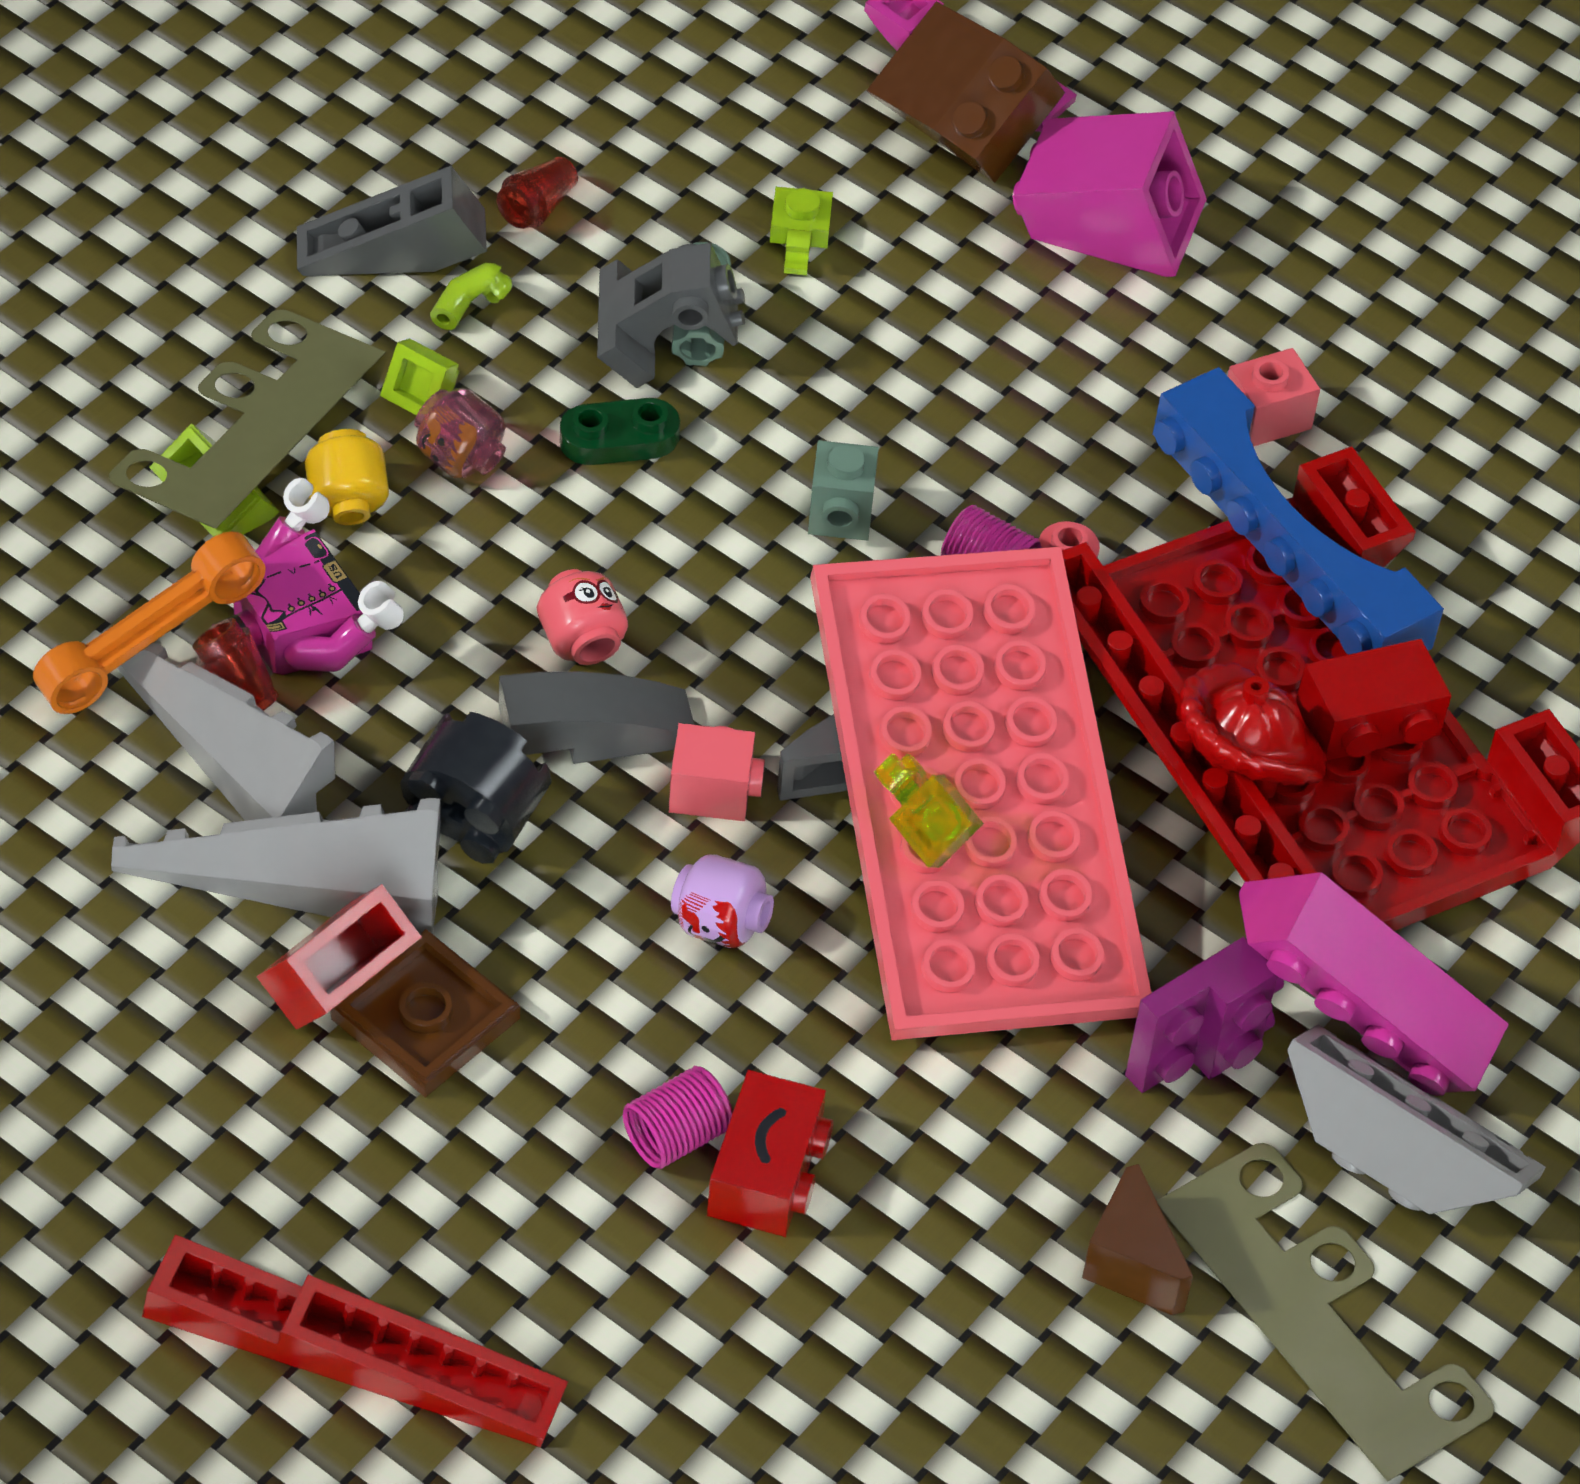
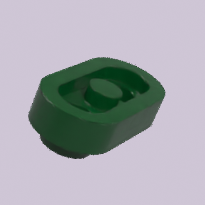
[559,398,680,465]

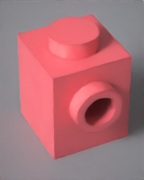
[1228,348,1320,447]
[669,723,765,821]

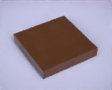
[331,929,520,1098]

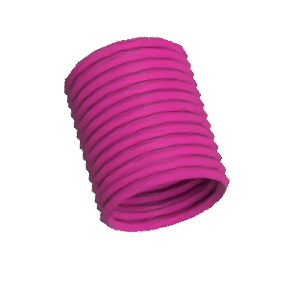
[941,505,1041,555]
[623,1065,733,1169]

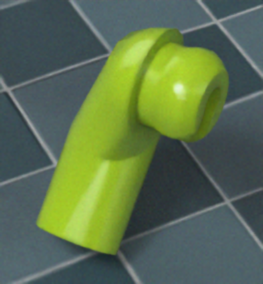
[430,262,512,330]

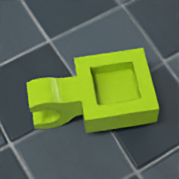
[770,186,833,275]

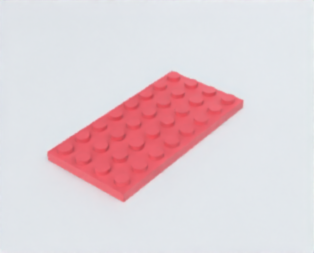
[810,547,1152,1040]

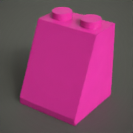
[1013,111,1207,277]

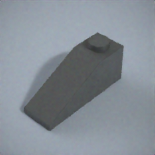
[297,166,487,276]

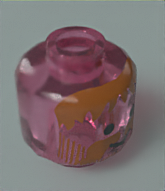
[414,388,506,478]

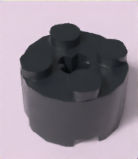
[400,712,552,864]

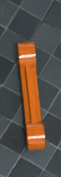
[33,531,266,714]

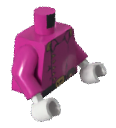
[211,478,404,675]

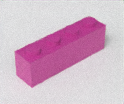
[1239,872,1509,1096]

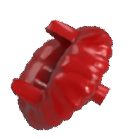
[1179,662,1327,800]

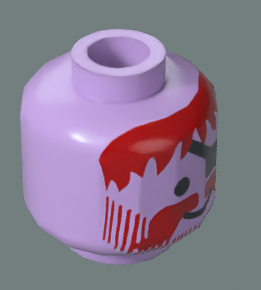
[671,855,774,948]

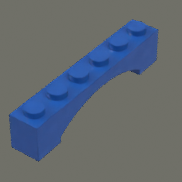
[1153,367,1444,655]

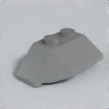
[1287,1025,1546,1214]

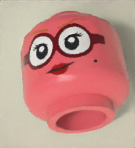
[536,569,628,665]

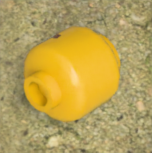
[305,429,389,525]

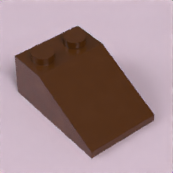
[866,1,1065,183]

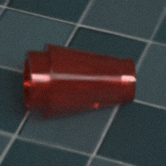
[497,157,578,229]
[192,618,279,711]

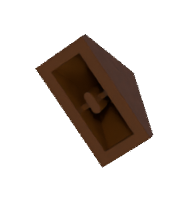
[1082,1164,1193,1315]

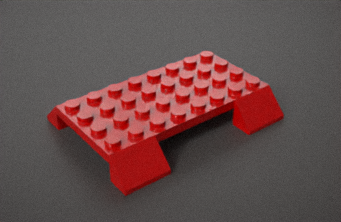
[1062,446,1580,931]

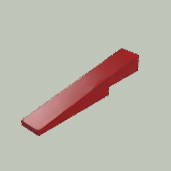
[142,1234,568,1448]

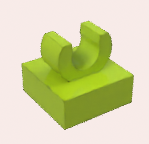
[380,338,460,421]

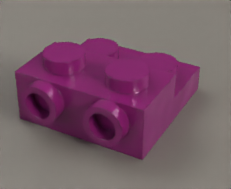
[1125,936,1284,1093]

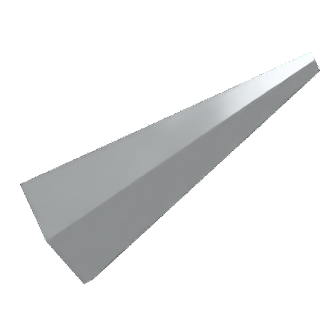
[117,642,335,821]
[111,798,440,934]

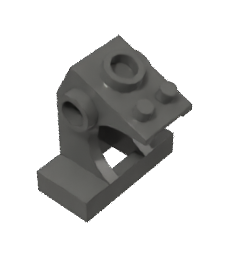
[597,243,745,388]

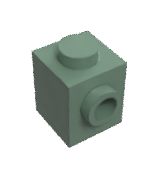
[808,440,879,541]

